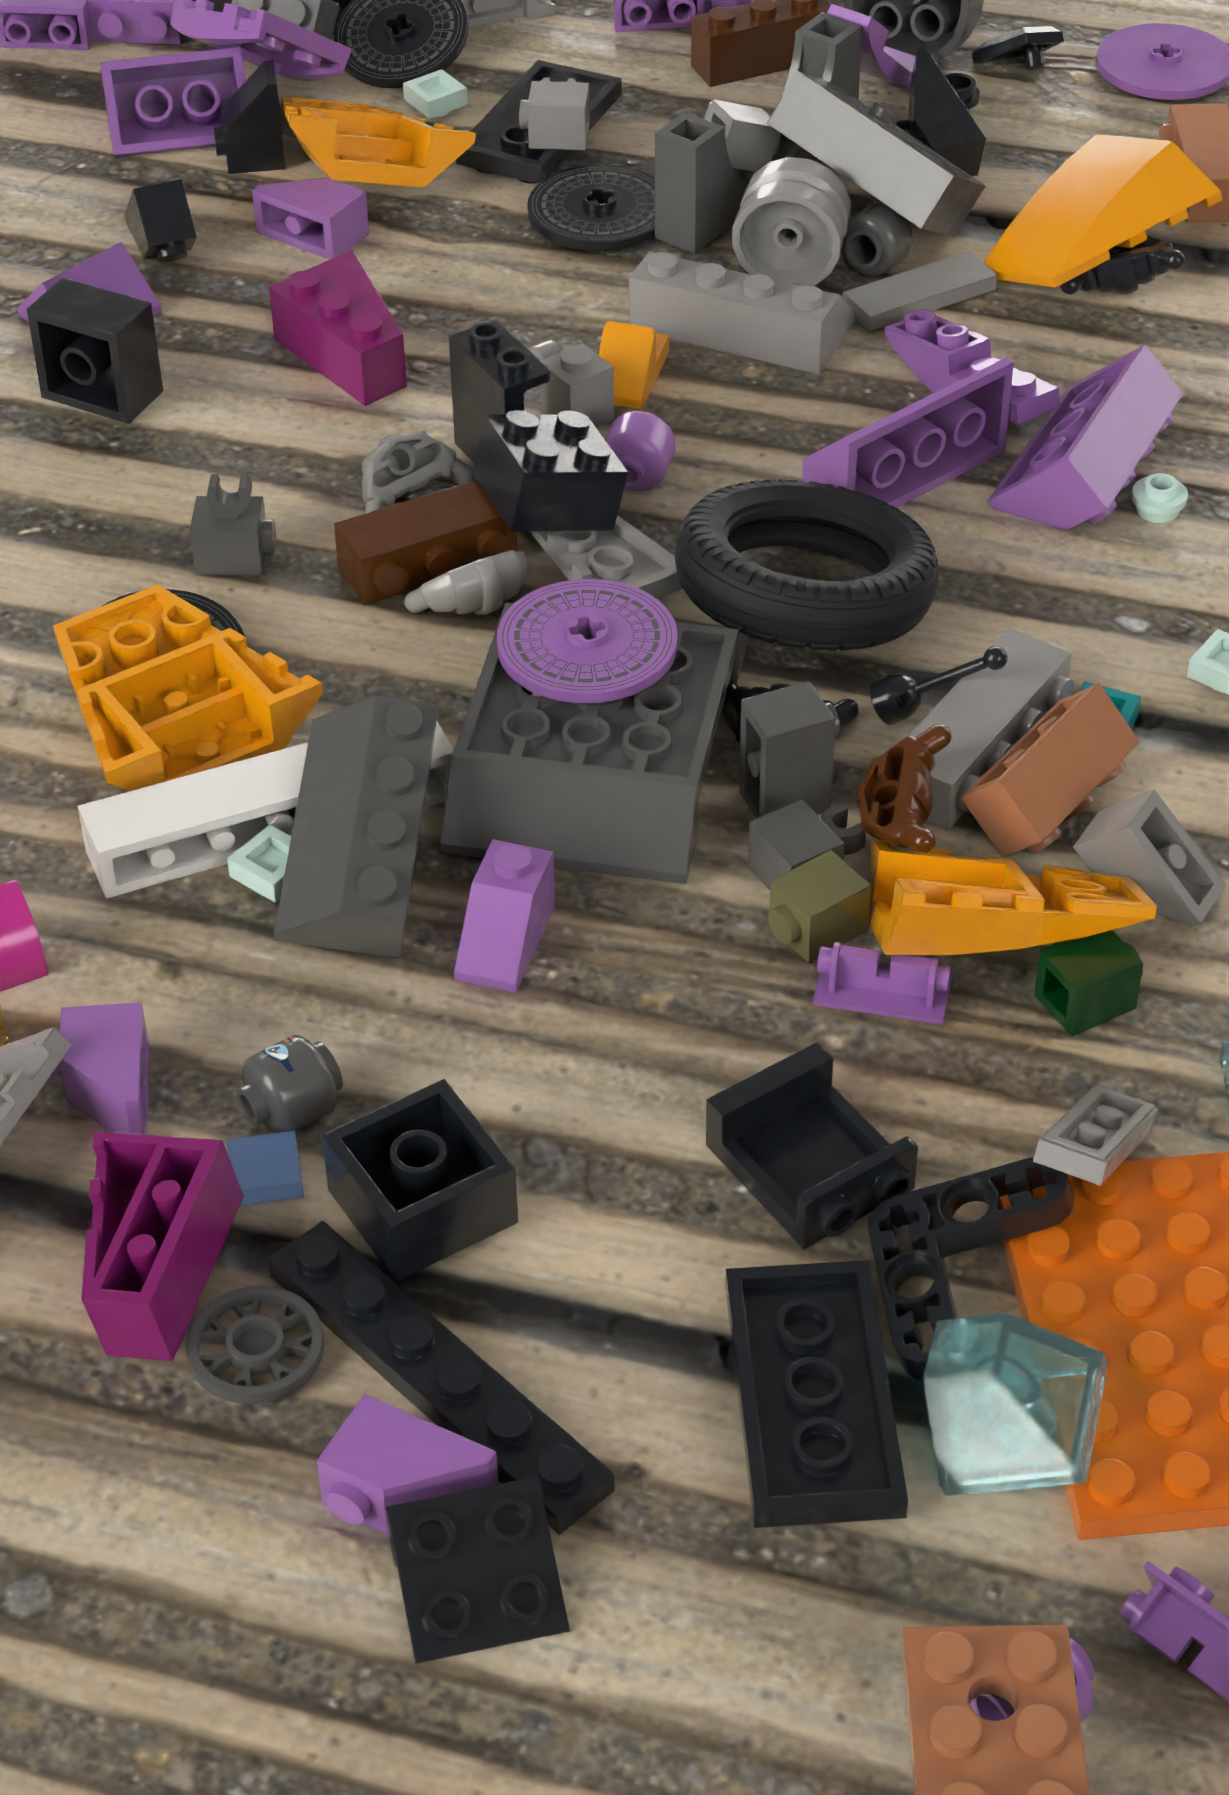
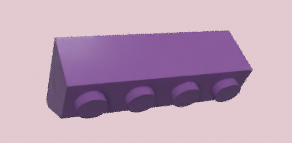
[988,344,1183,531]
[802,357,1014,508]

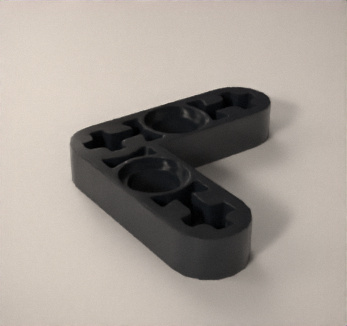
[868,1157,1075,1382]

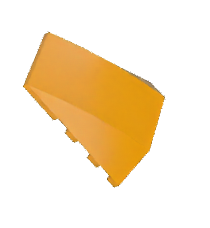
[280,96,476,188]
[983,135,1223,288]
[53,584,323,791]
[869,838,1157,955]

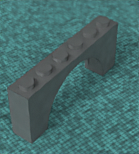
[655,12,862,254]

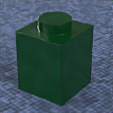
[1034,930,1143,1037]

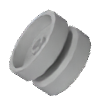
[732,157,851,286]

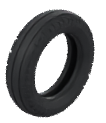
[675,479,939,651]

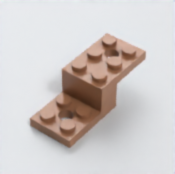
[901,1625,1090,1795]

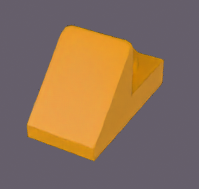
[598,321,669,410]

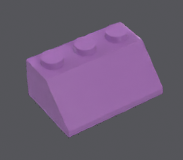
[100,47,246,158]

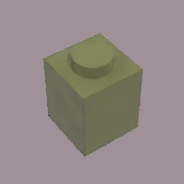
[768,850,871,963]

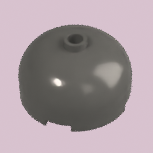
[845,0,984,62]

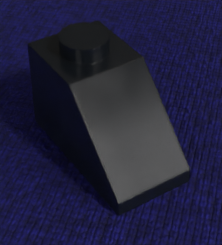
[214,60,285,174]
[124,179,197,263]

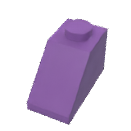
[252,178,369,260]
[454,839,555,993]
[51,1002,150,1135]
[317,1394,498,1534]

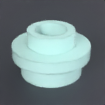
[1132,473,1188,523]

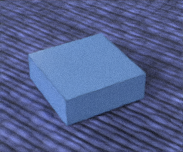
[227,1130,304,1206]

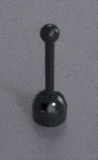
[870,646,1008,725]

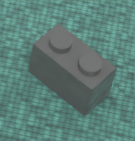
[739,681,840,819]

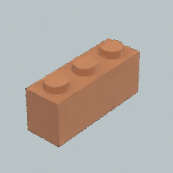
[1159,104,1229,223]
[960,683,1140,857]

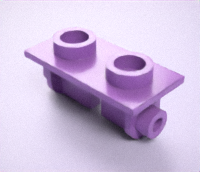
[813,942,952,1025]
[1120,1561,1229,1704]

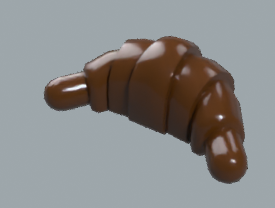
[857,724,952,853]

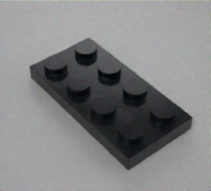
[456,60,622,183]
[725,1260,908,1528]

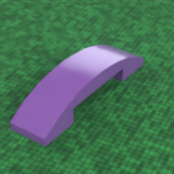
[827,3,915,88]

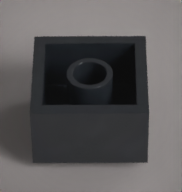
[27,277,163,424]
[472,410,628,532]
[322,1079,518,1282]

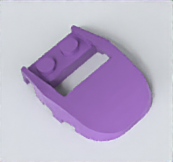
[170,0,352,82]

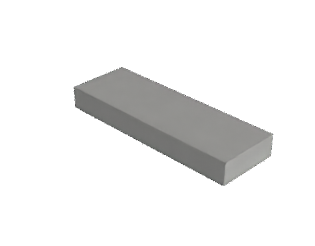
[842,251,997,332]
[1033,1085,1158,1186]

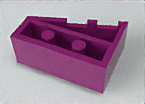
[269,250,407,406]
[81,1131,244,1361]

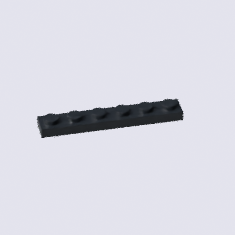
[268,1221,614,1535]

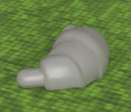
[362,430,475,514]
[404,550,531,615]

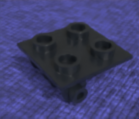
[386,1476,570,1664]

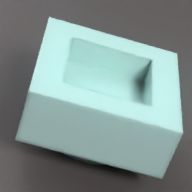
[403,69,468,119]
[1187,629,1229,695]
[227,825,291,903]

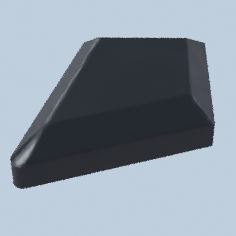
[972,26,1064,70]

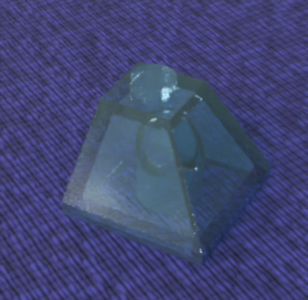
[923,1313,1108,1496]

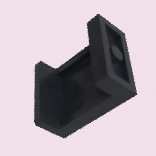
[449,320,550,462]
[706,1042,918,1249]

